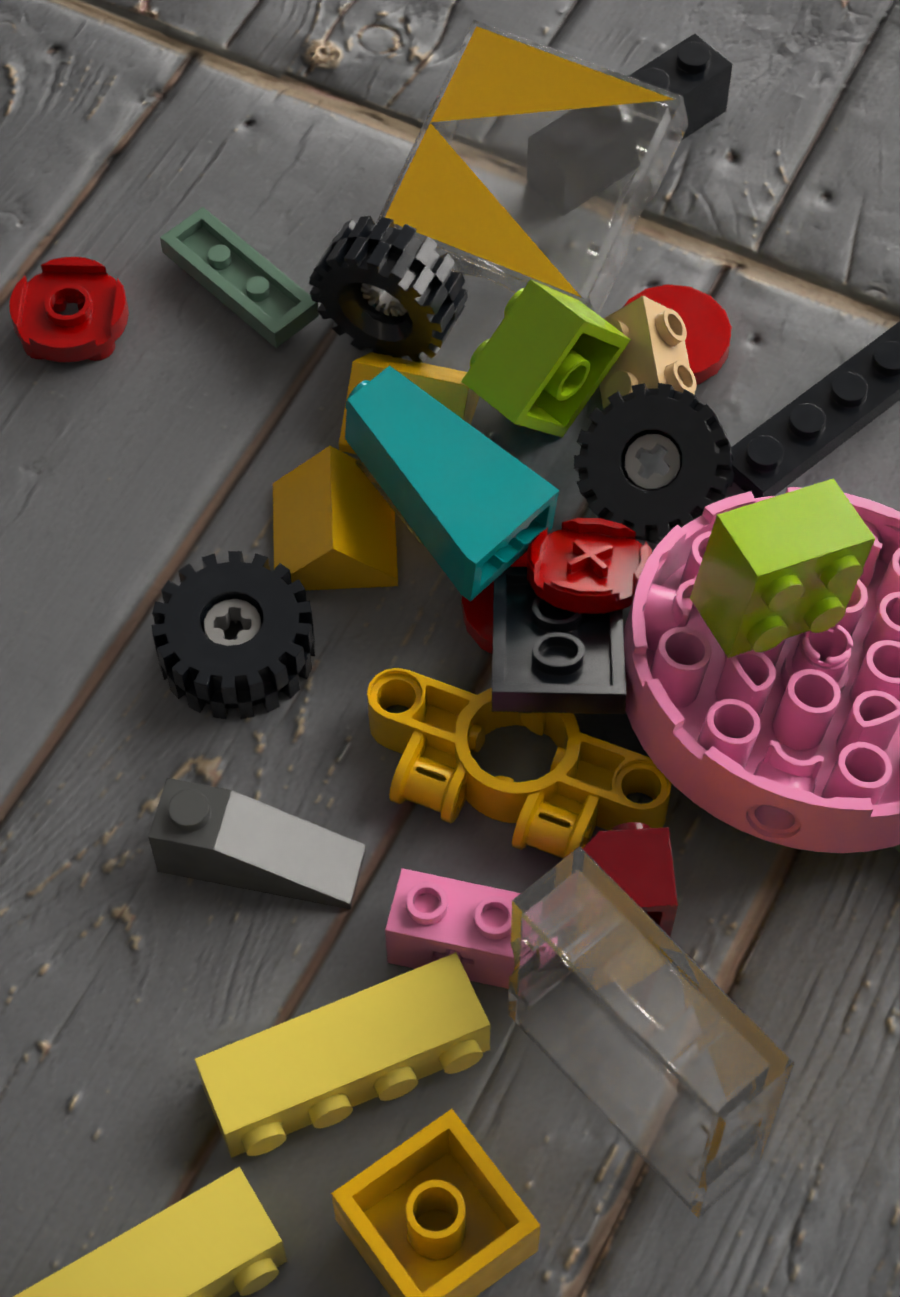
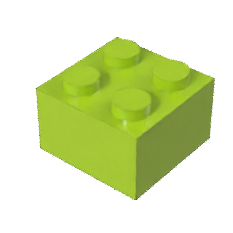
[461,279,631,438]
[690,478,876,658]

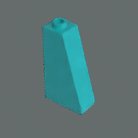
[345,365,559,602]

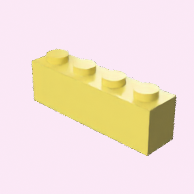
[195,952,490,1158]
[13,1166,287,1297]

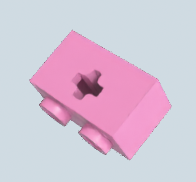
[385,868,536,991]

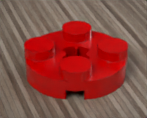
[9,257,129,362]

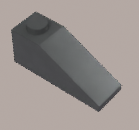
[148,778,366,910]

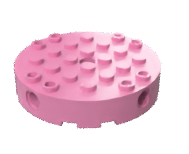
[624,487,900,853]

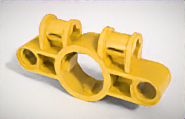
[367,668,672,867]

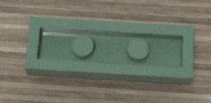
[160,207,319,348]

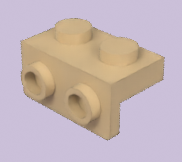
[599,296,697,409]

